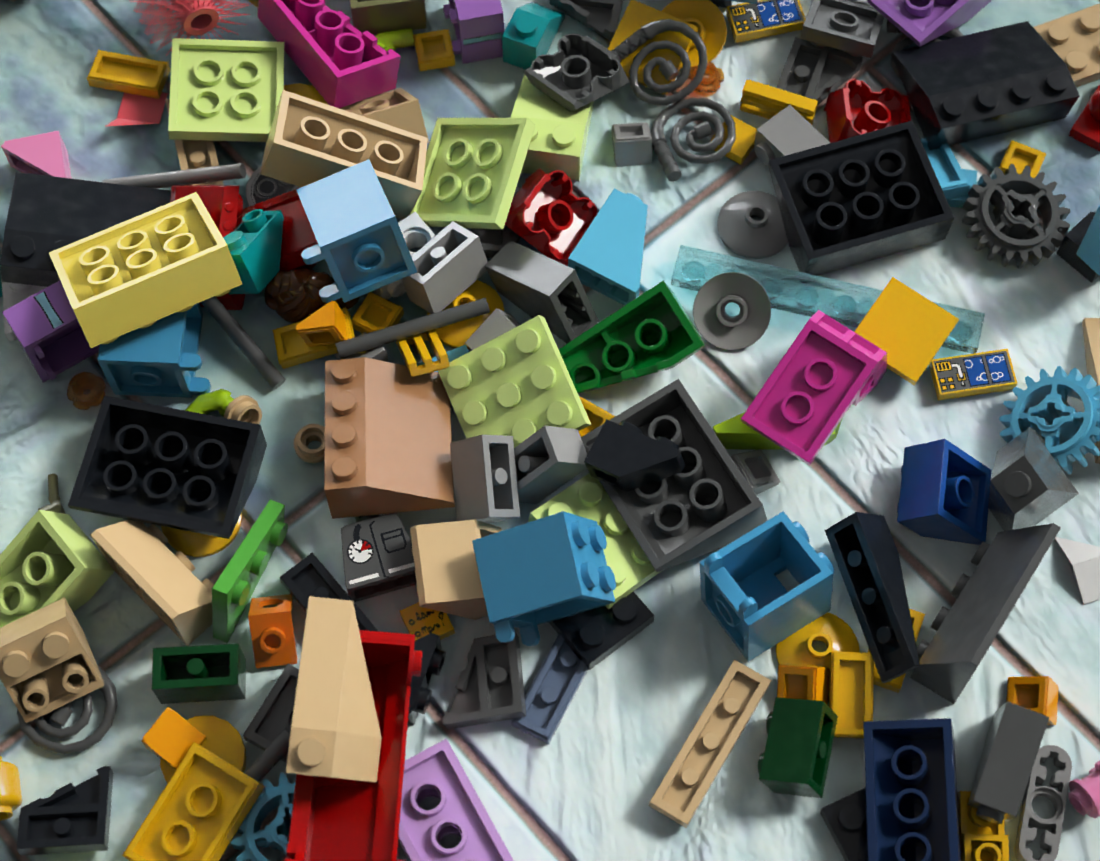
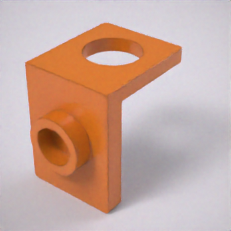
[248,594,298,668]

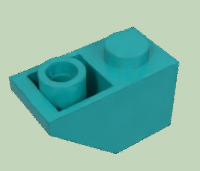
[223,209,284,294]

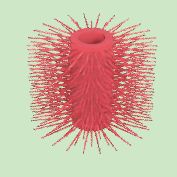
[129,0,252,56]

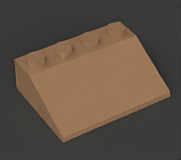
[324,357,455,519]

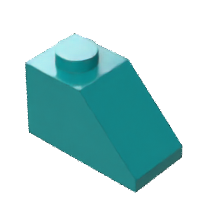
[502,2,565,70]

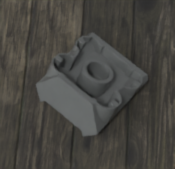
[523,33,630,111]

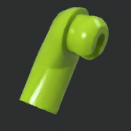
[375,28,415,51]
[185,389,234,417]

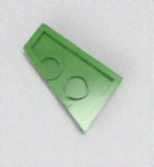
[212,500,288,643]

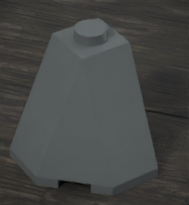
[988,427,1079,531]

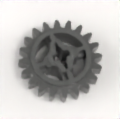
[962,164,1070,269]

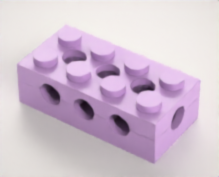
[398,738,514,861]

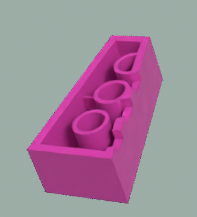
[257,0,401,108]

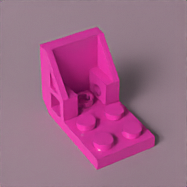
[741,310,887,466]

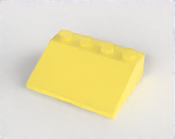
[49,192,242,348]

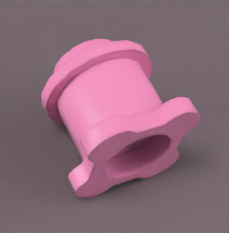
[1068,761,1100,818]

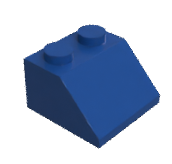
[897,439,992,545]

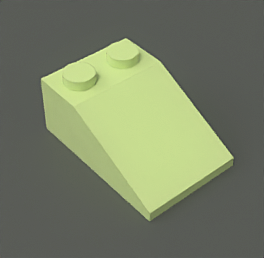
[511,74,594,181]
[0,510,114,628]

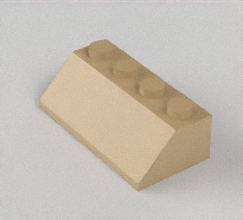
[260,90,428,220]

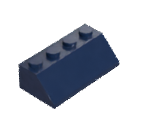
[863,718,961,861]

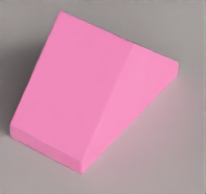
[1,130,72,179]

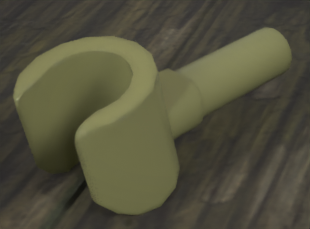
[38,474,66,514]

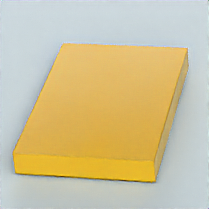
[122,742,265,861]

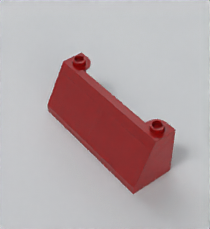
[284,630,423,861]

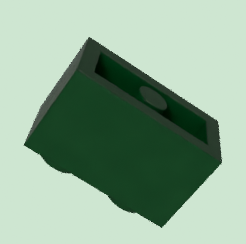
[152,643,246,704]
[758,697,838,798]

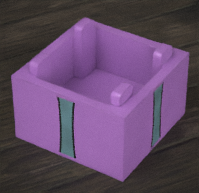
[443,0,504,64]
[2,280,100,383]

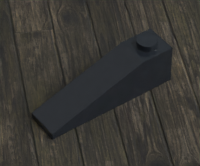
[825,512,920,683]

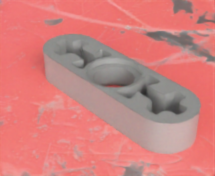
[1014,745,1072,861]

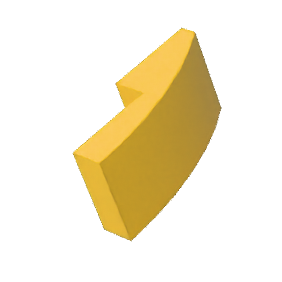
[957,791,1009,861]

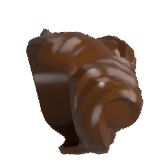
[265,268,360,323]

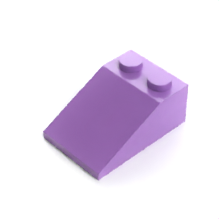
[867,0,992,47]

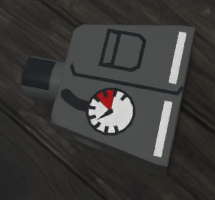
[341,513,417,602]

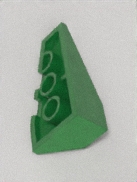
[559,281,706,394]

